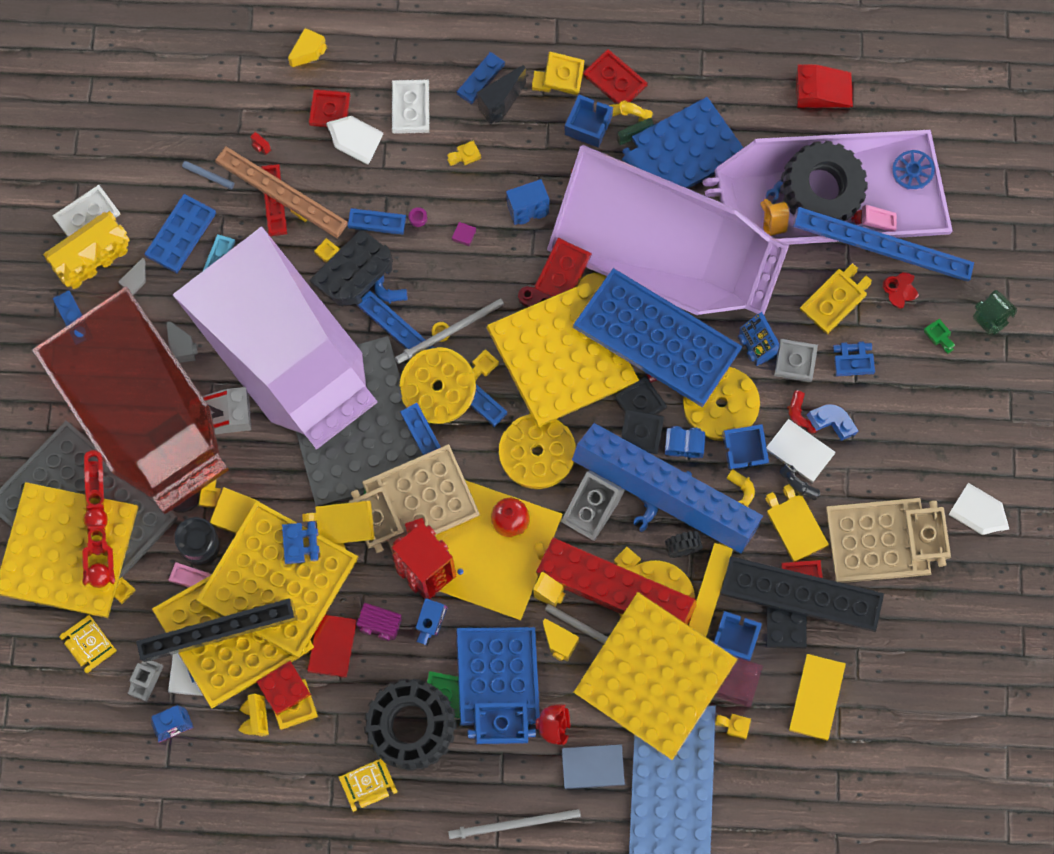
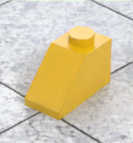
[288,28,327,67]
[533,572,565,607]
[543,619,579,662]

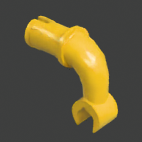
[609,101,653,124]
[727,469,755,507]

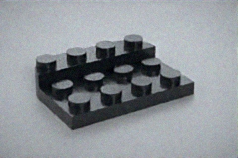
[309,229,393,307]

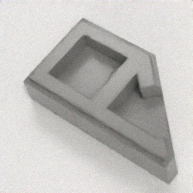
[119,258,146,296]

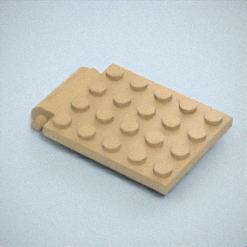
[348,444,480,553]
[826,498,951,583]

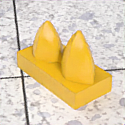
[238,694,269,736]

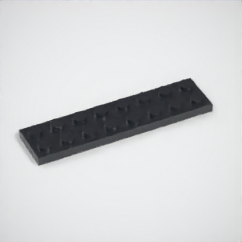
[721,556,884,632]

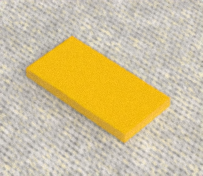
[789,654,846,741]

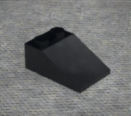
[477,65,526,125]

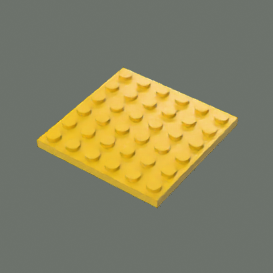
[486,282,639,427]
[0,482,138,618]
[196,501,358,658]
[152,575,314,709]
[574,592,738,760]

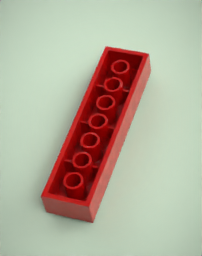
[536,538,697,625]

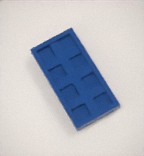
[145,194,216,273]

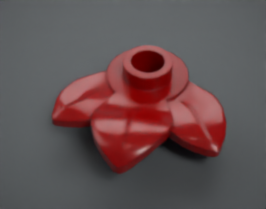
[883,273,919,308]

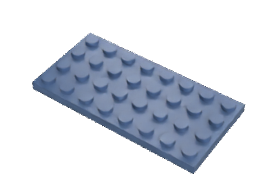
[629,706,716,854]

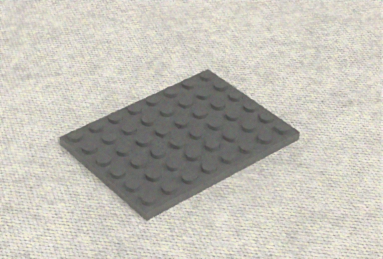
[296,336,422,507]
[0,421,178,579]

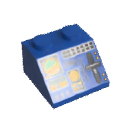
[738,312,779,366]

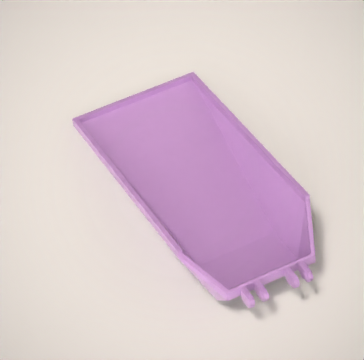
[703,130,953,245]

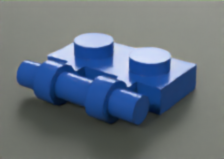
[833,341,875,376]
[282,521,320,564]

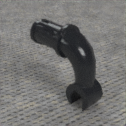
[779,463,820,501]

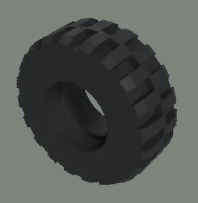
[780,141,868,221]
[364,679,456,770]

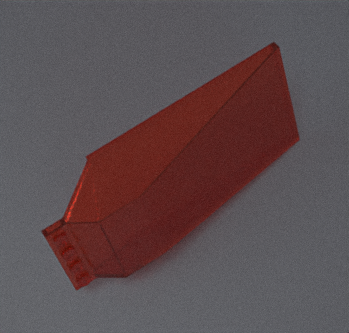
[32,286,229,514]

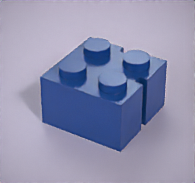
[565,95,613,148]
[506,179,550,225]
[722,424,769,470]
[714,611,762,665]

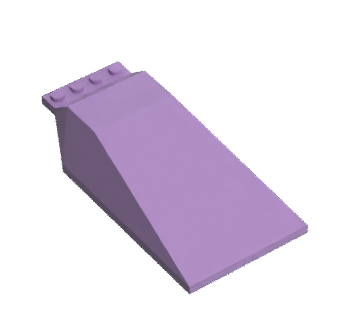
[547,145,789,315]
[172,227,378,449]

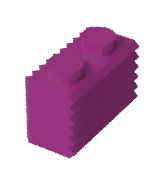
[357,603,403,641]

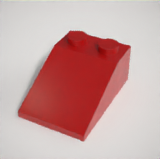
[796,64,853,108]

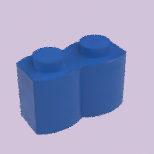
[665,426,705,458]

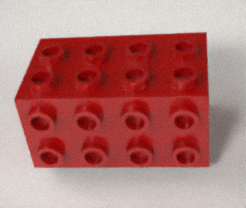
[392,522,456,600]

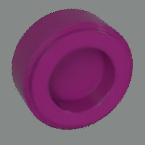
[409,207,428,227]

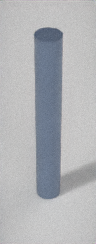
[182,161,235,189]

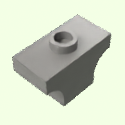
[128,660,164,702]

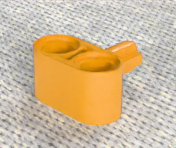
[760,199,789,236]

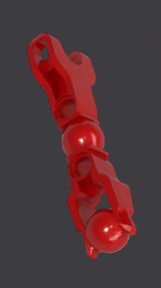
[82,450,115,588]

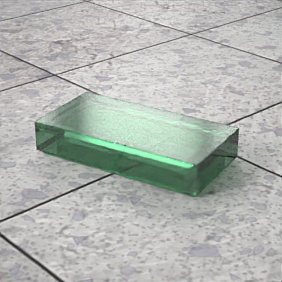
[617,118,654,145]

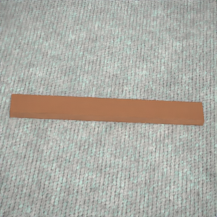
[215,147,348,238]

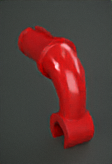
[787,391,818,433]

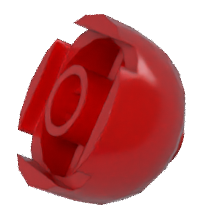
[491,497,530,538]
[536,704,570,745]

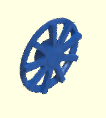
[892,150,935,190]

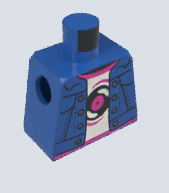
[416,598,448,646]
[151,705,194,742]

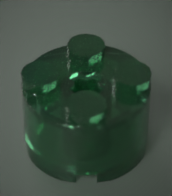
[973,290,1017,335]

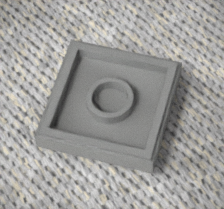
[774,339,818,382]

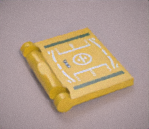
[59,615,117,673]
[339,759,397,812]

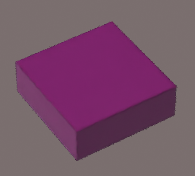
[452,222,476,247]

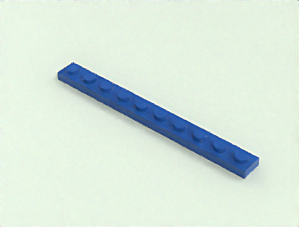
[793,207,974,282]
[357,291,507,427]

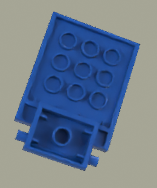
[622,97,743,189]
[456,627,540,744]

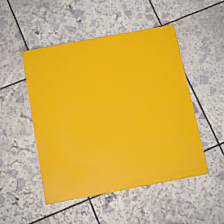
[435,480,563,620]

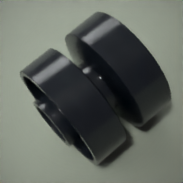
[174,517,220,565]

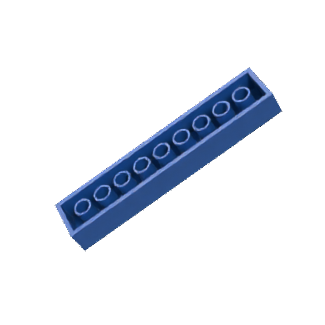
[572,423,763,554]

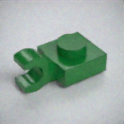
[924,318,955,354]

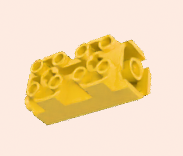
[43,211,130,289]

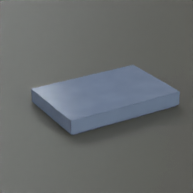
[562,745,625,789]

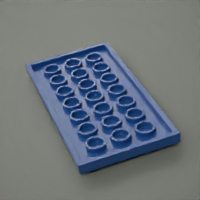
[573,268,743,408]

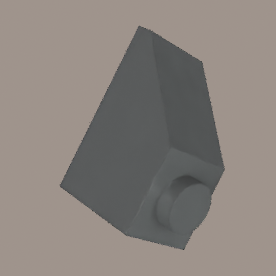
[167,322,198,364]

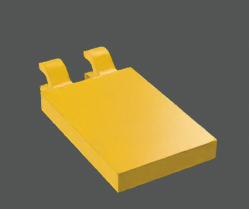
[800,263,872,335]
[765,484,829,562]
[302,501,375,544]

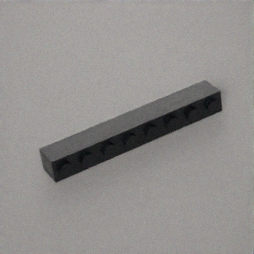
[136,598,298,662]

